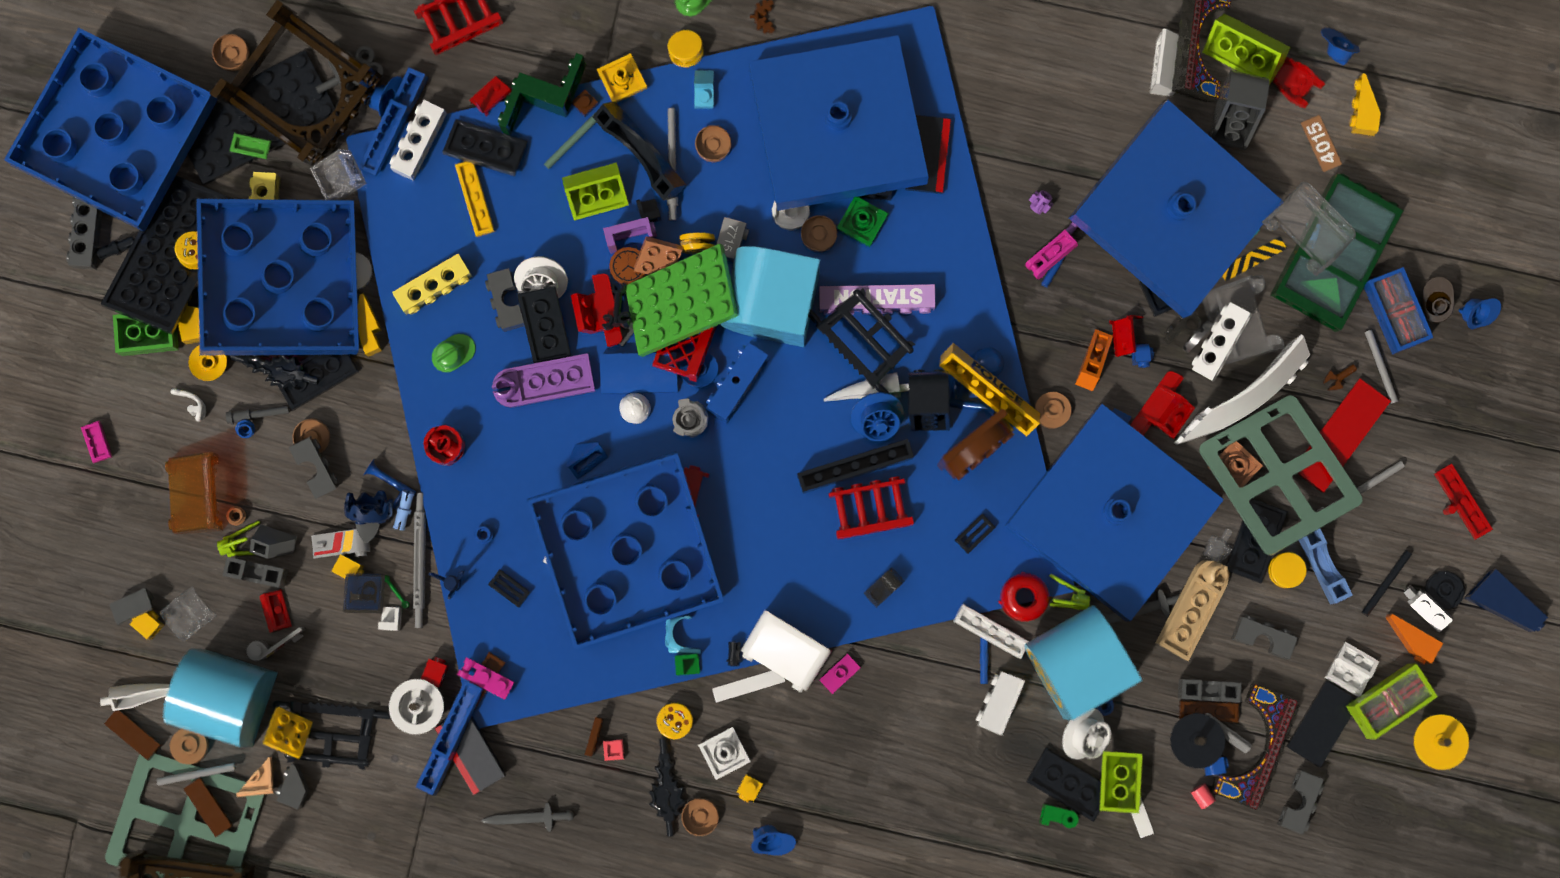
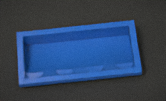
[600,352,678,394]

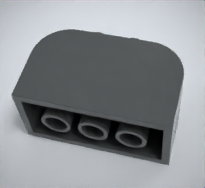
[1210,70,1270,150]

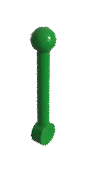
[382,575,410,609]

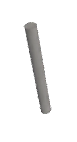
[1365,330,1398,404]
[157,763,236,786]

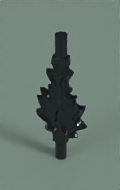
[229,355,320,390]
[649,738,687,837]

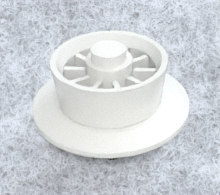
[514,257,568,298]
[1063,708,1111,759]

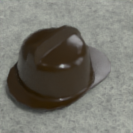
[1423,277,1454,323]

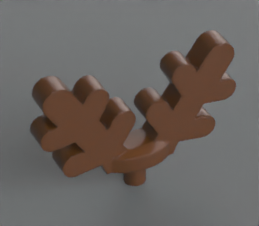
[750,0,774,34]

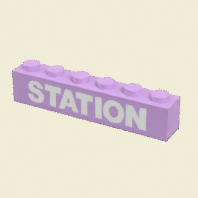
[819,284,935,315]

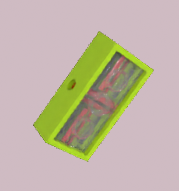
[1346,664,1438,740]

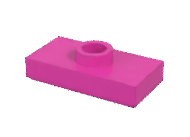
[81,421,113,464]
[820,654,860,694]

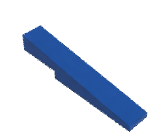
[359,67,429,176]
[416,680,483,796]

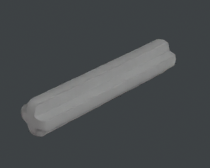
[1205,713,1252,753]

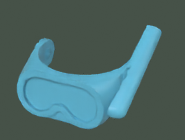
[665,616,701,654]

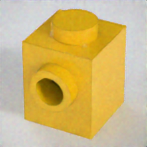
[130,610,165,640]
[737,774,763,803]

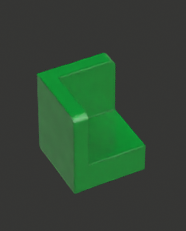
[675,654,700,676]

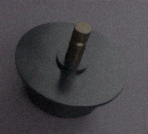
[1170,713,1225,769]

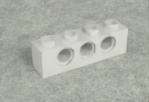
[390,100,447,181]
[1192,302,1253,381]

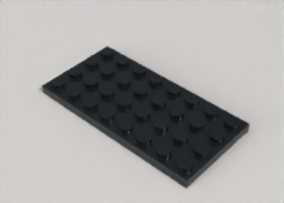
[188,50,339,185]
[101,176,233,335]

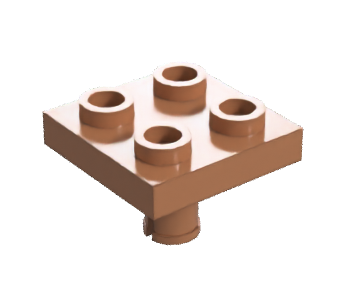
[634,236,683,275]
[1207,441,1263,488]

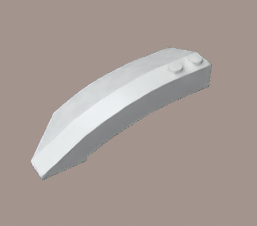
[1174,335,1310,445]

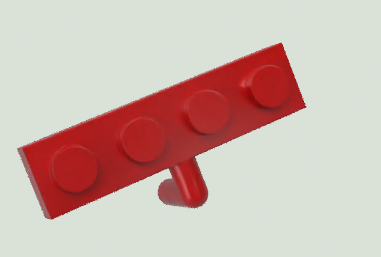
[1434,463,1493,540]

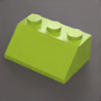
[562,162,629,220]
[1100,751,1142,813]

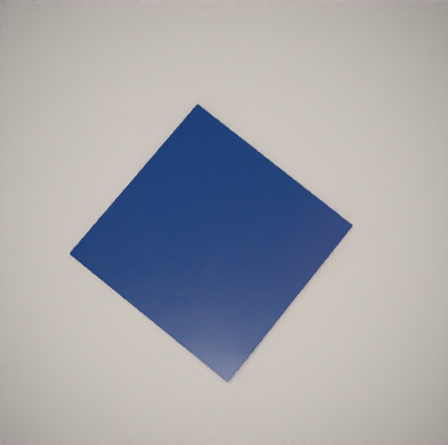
[346,6,1074,728]

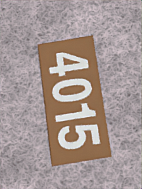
[1301,115,1342,172]

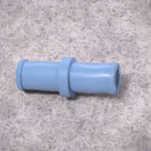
[393,490,414,530]

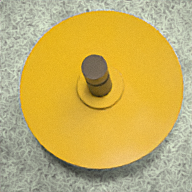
[1414,715,1469,770]

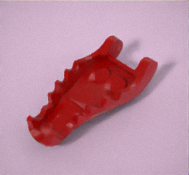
[1272,57,1325,109]

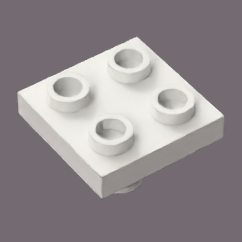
[698,727,751,780]

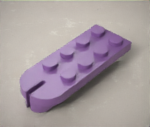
[492,353,595,407]

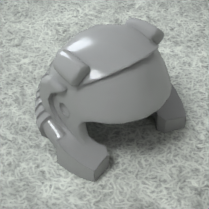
[672,399,709,437]

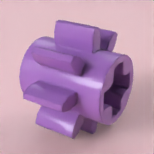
[1029,190,1054,214]

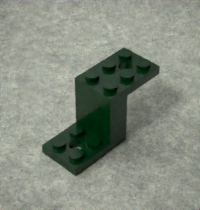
[498,53,586,136]

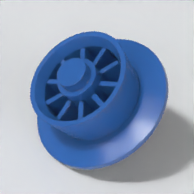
[851,392,904,441]

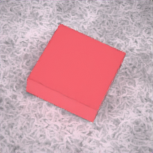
[603,739,624,761]

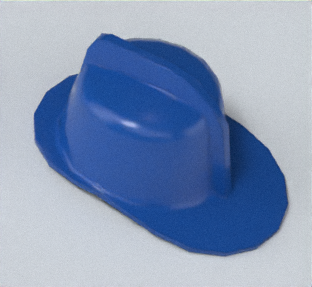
[1321,28,1360,65]
[369,76,403,118]
[1459,298,1501,329]
[751,825,796,855]

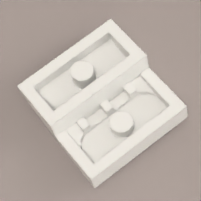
[1325,642,1379,697]

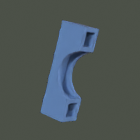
[1299,529,1353,604]

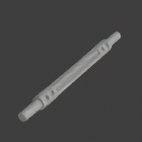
[413,493,426,628]

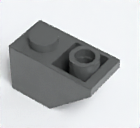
[250,524,297,559]
[276,764,309,809]

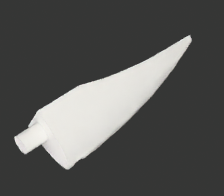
[824,372,909,402]
[100,683,170,711]

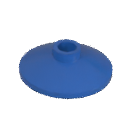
[680,352,718,387]

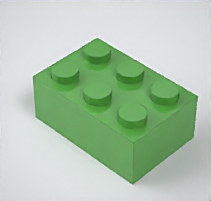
[113,314,179,356]

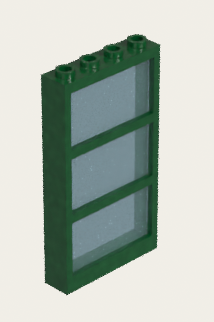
[1270,173,1404,332]

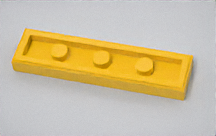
[455,161,495,237]

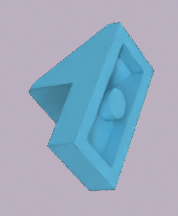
[694,71,714,108]

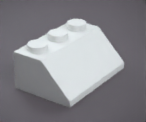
[1150,28,1184,97]
[976,672,1025,735]

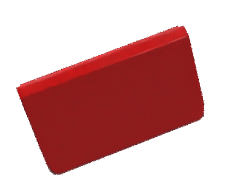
[260,589,292,633]

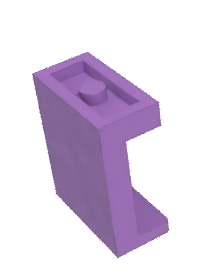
[603,217,657,254]

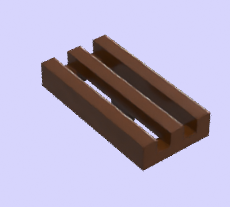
[584,717,604,757]

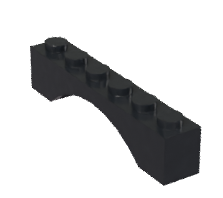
[593,101,686,201]

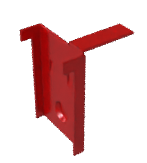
[469,76,511,116]
[1109,315,1144,357]

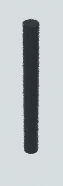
[1361,550,1412,617]

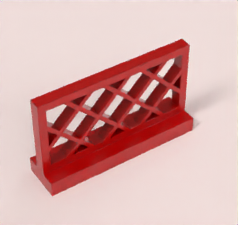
[652,325,717,382]

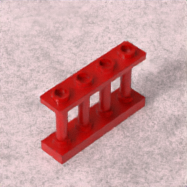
[414,0,503,56]
[828,476,914,540]

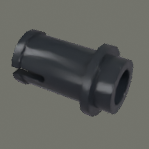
[726,642,742,666]

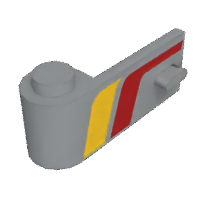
[311,529,371,559]
[247,627,306,661]

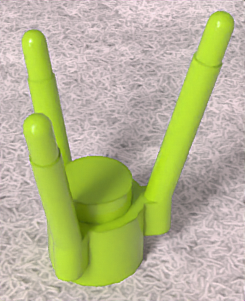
[217,521,260,557]
[1049,574,1090,610]

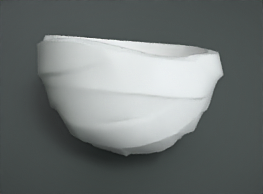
[619,393,651,424]

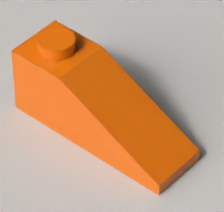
[1075,329,1113,391]
[1385,614,1443,665]

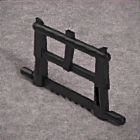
[808,288,916,394]
[273,701,391,770]

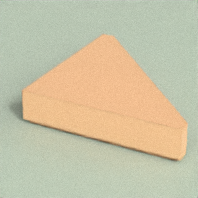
[236,757,274,797]

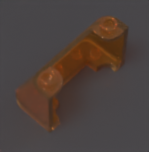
[165,452,223,534]

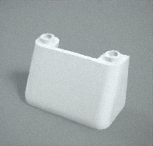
[740,610,831,693]

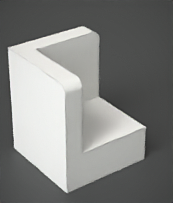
[378,607,402,631]

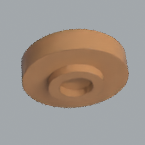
[212,34,250,71]
[695,125,731,162]
[801,215,837,252]
[1034,392,1071,429]
[293,418,330,453]
[170,729,209,765]
[682,798,719,836]

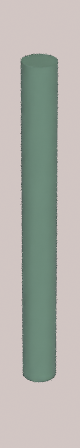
[544,112,596,169]

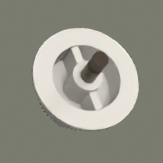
[389,679,444,734]

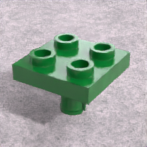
[837,197,888,248]

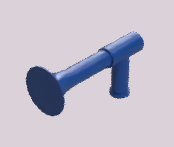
[949,381,997,415]
[363,459,416,509]

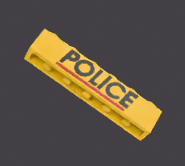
[939,343,1040,436]

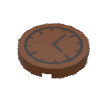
[609,247,646,285]

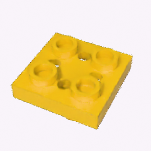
[597,53,647,103]
[263,707,313,759]

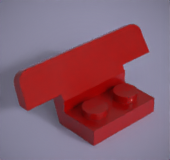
[571,274,622,347]
[1130,371,1195,439]

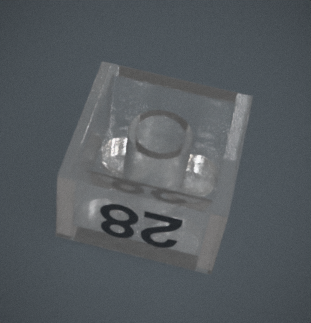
[310,149,367,200]

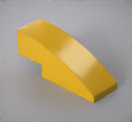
[357,293,382,357]

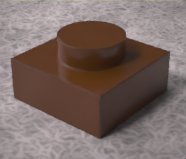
[571,89,598,117]

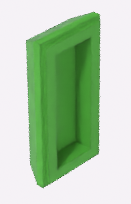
[230,133,271,159]

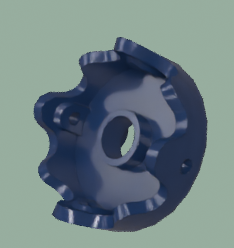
[344,490,393,525]

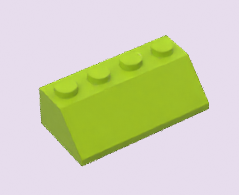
[1202,14,1290,85]

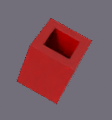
[420,656,449,687]

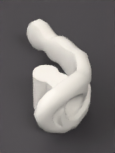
[171,389,206,422]

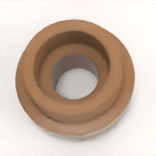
[226,506,246,526]

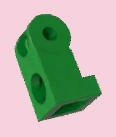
[1039,804,1079,828]

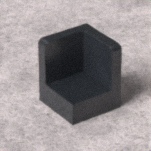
[636,199,661,223]

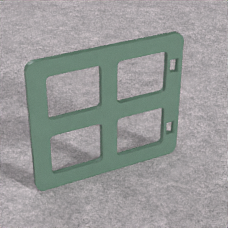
[1199,395,1363,555]
[105,753,265,878]

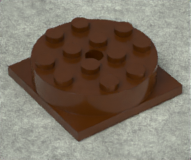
[937,408,1014,481]

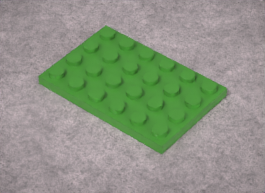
[625,244,739,357]

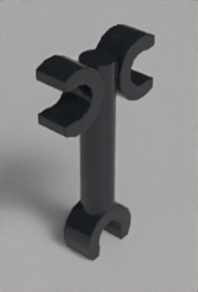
[602,283,631,331]

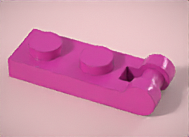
[1025,230,1078,279]
[457,657,515,700]

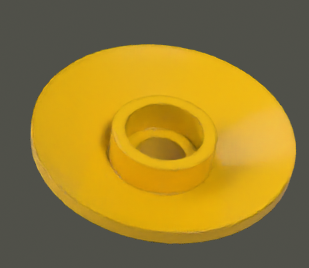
[188,346,227,381]

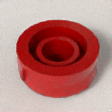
[998,572,1052,622]

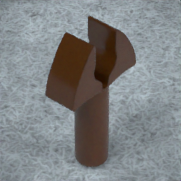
[1323,364,1357,391]

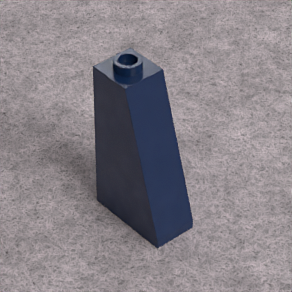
[1465,569,1548,632]

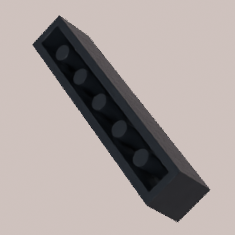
[797,439,914,494]

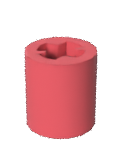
[1190,783,1216,809]

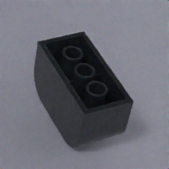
[909,369,950,431]

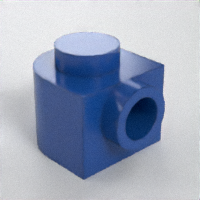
[1132,344,1154,368]
[1204,757,1228,776]

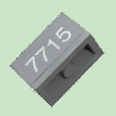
[716,217,749,262]

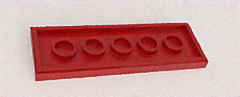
[1297,378,1391,493]

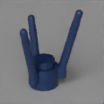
[429,570,464,600]

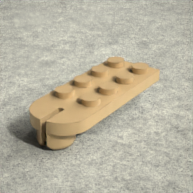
[1156,560,1229,661]

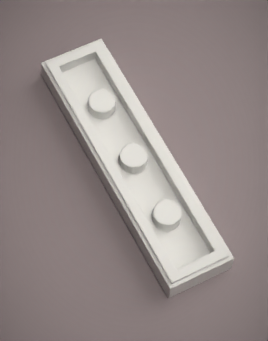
[953,604,1029,659]

